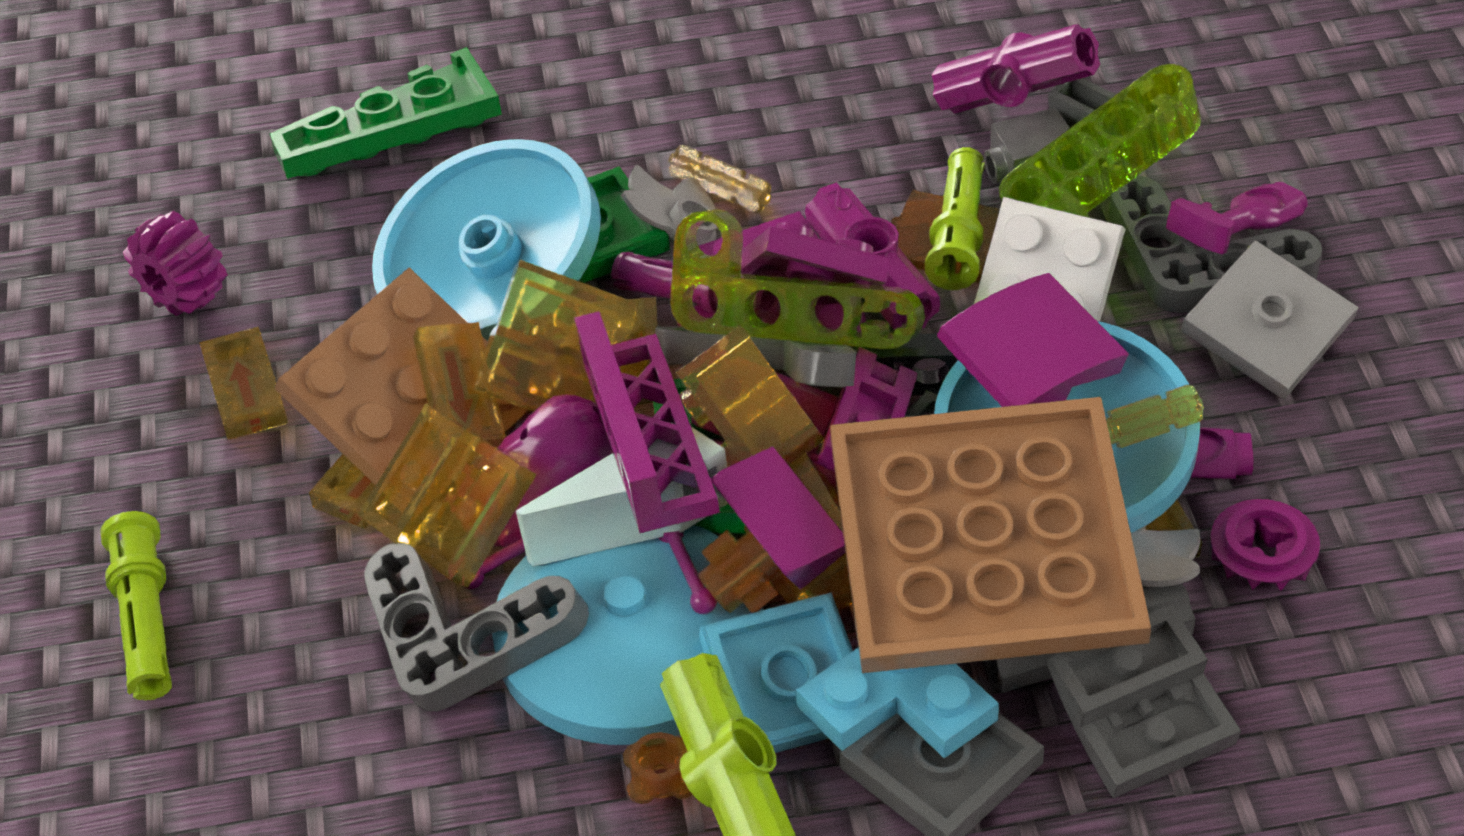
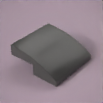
[1047,604,1241,799]

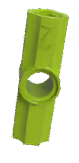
[660,653,796,836]

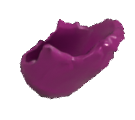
[453,394,613,547]

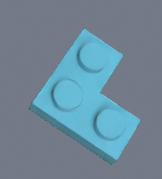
[796,648,999,758]

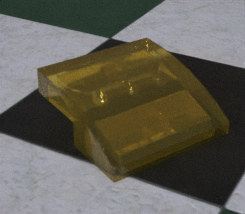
[473,260,639,411]
[358,403,537,588]

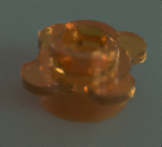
[623,732,693,804]

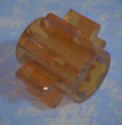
[697,529,781,614]

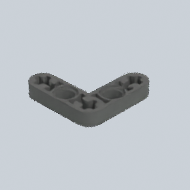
[1109,175,1322,313]
[655,327,856,387]
[364,543,589,712]

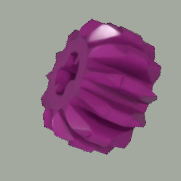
[123,211,228,316]

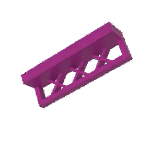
[574,311,720,534]

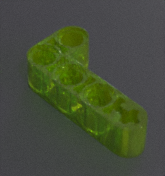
[999,64,1201,218]
[670,209,925,349]

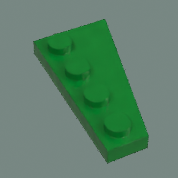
[269,47,502,179]

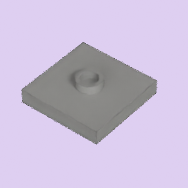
[1180,240,1359,400]

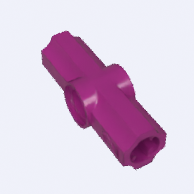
[931,24,1100,114]
[805,182,940,334]

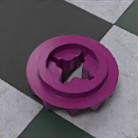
[1210,499,1320,591]

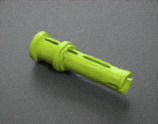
[925,147,985,290]
[100,511,172,700]

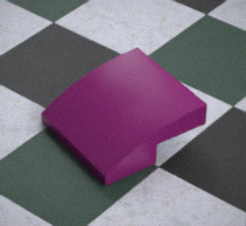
[937,273,1129,407]

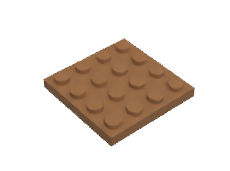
[830,397,1151,673]

